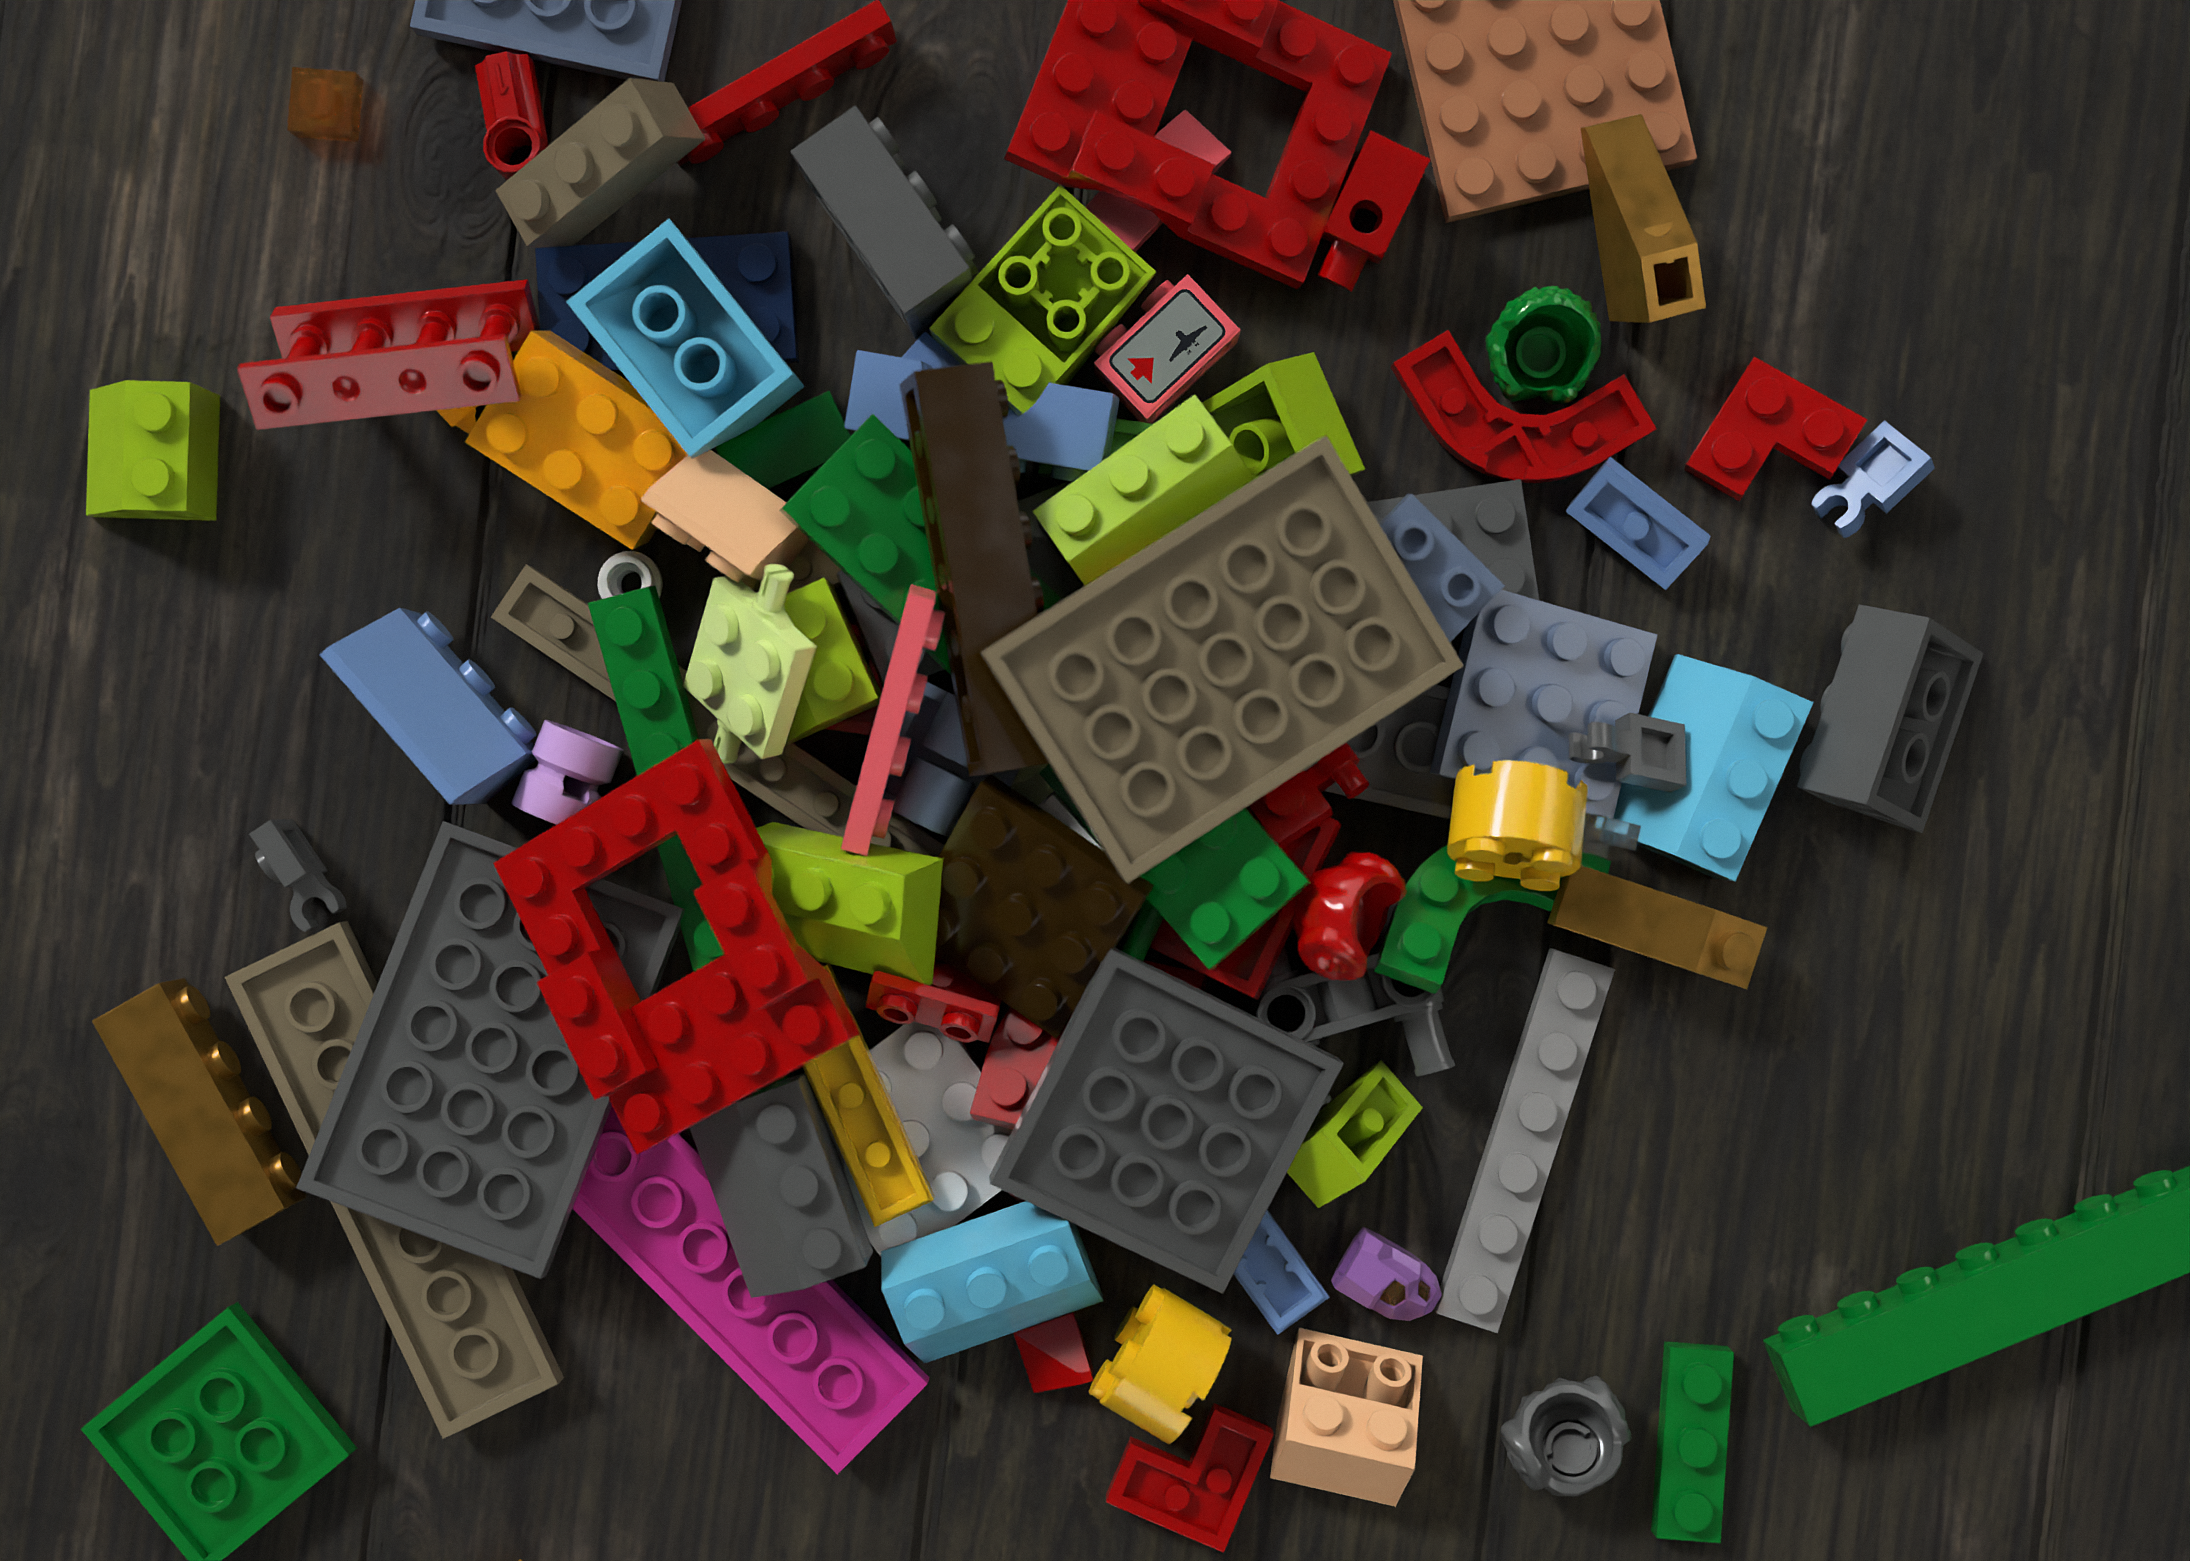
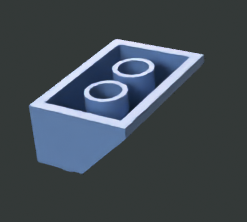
[320,608,537,804]

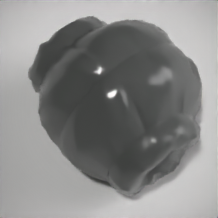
[1500,1376,1632,1497]

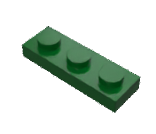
[1651,1341,1734,1543]

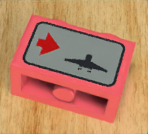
[1094,274,1241,423]

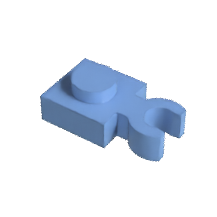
[1811,420,1935,538]

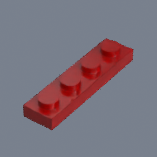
[677,0,897,166]

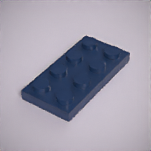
[535,232,799,375]

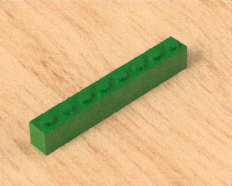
[1763,1166,2190,1427]

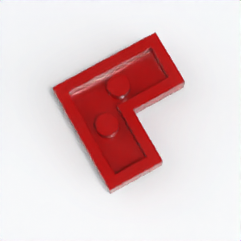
[1684,357,1868,502]
[1106,1403,1274,1553]

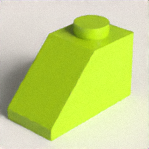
[1287,1060,1423,1208]

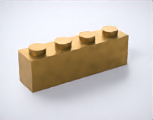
[92,978,306,1246]

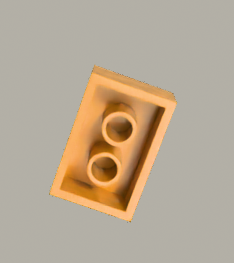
[465,330,688,550]

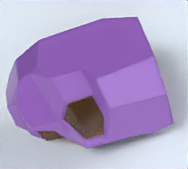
[1331,1226,1442,1321]

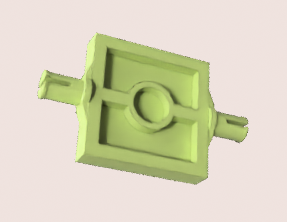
[683,564,816,764]

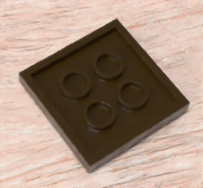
[935,774,1155,1038]

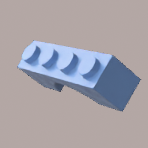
[844,350,1120,482]

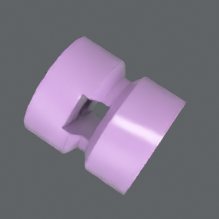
[511,720,624,824]

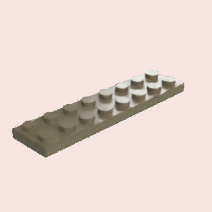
[225,921,564,1439]

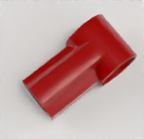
[475,51,549,181]

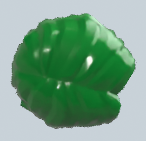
[1486,286,1602,405]

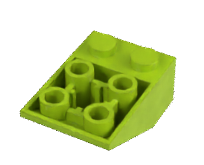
[929,185,1156,416]

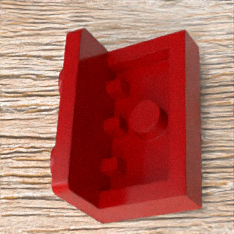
[865,955,1001,1043]

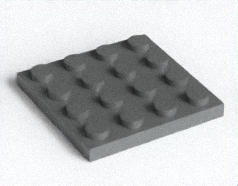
[989,948,1343,1294]

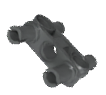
[1250,904,1455,1105]

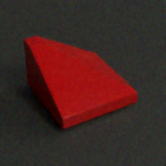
[1013,1312,1094,1393]

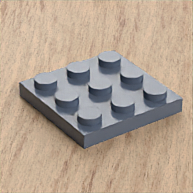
[1430,590,1657,820]

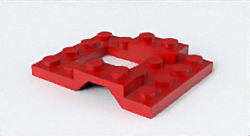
[1004,0,1392,289]
[493,739,860,1155]

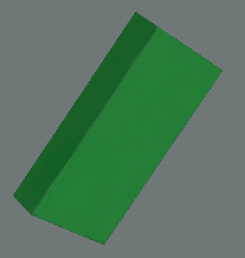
[716,391,851,492]

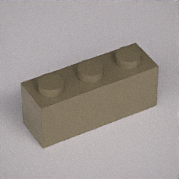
[495,78,705,246]

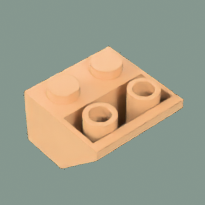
[641,450,809,588]
[1270,1328,1423,1507]

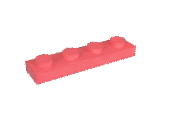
[841,584,945,856]

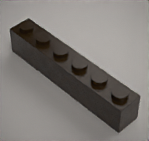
[899,361,1049,777]

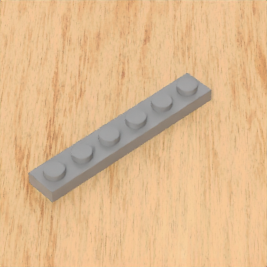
[1434,948,1615,1333]

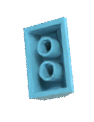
[567,219,805,459]
[1600,654,1814,881]
[881,1201,1104,1363]

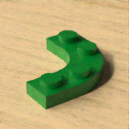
[1374,845,1611,994]

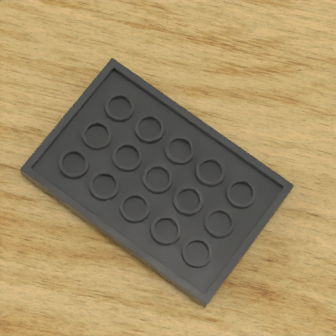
[296,821,685,1279]

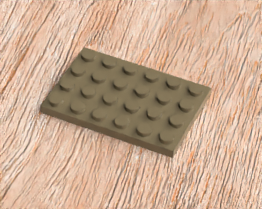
[980,436,1463,883]

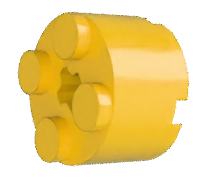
[1447,760,1588,891]
[1089,1284,1232,1444]

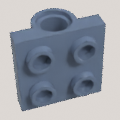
[1379,494,1505,642]
[882,682,1021,837]

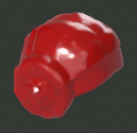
[1293,852,1407,981]

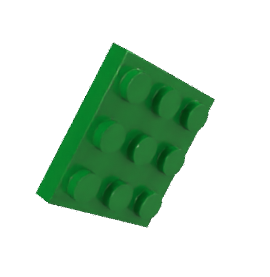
[81,1302,357,1561]

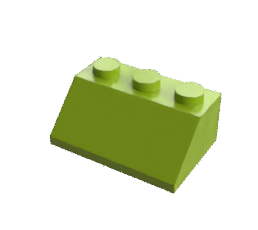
[1033,395,1255,586]
[756,822,943,985]

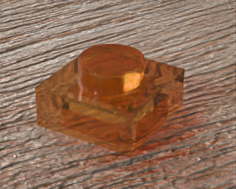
[287,67,363,142]

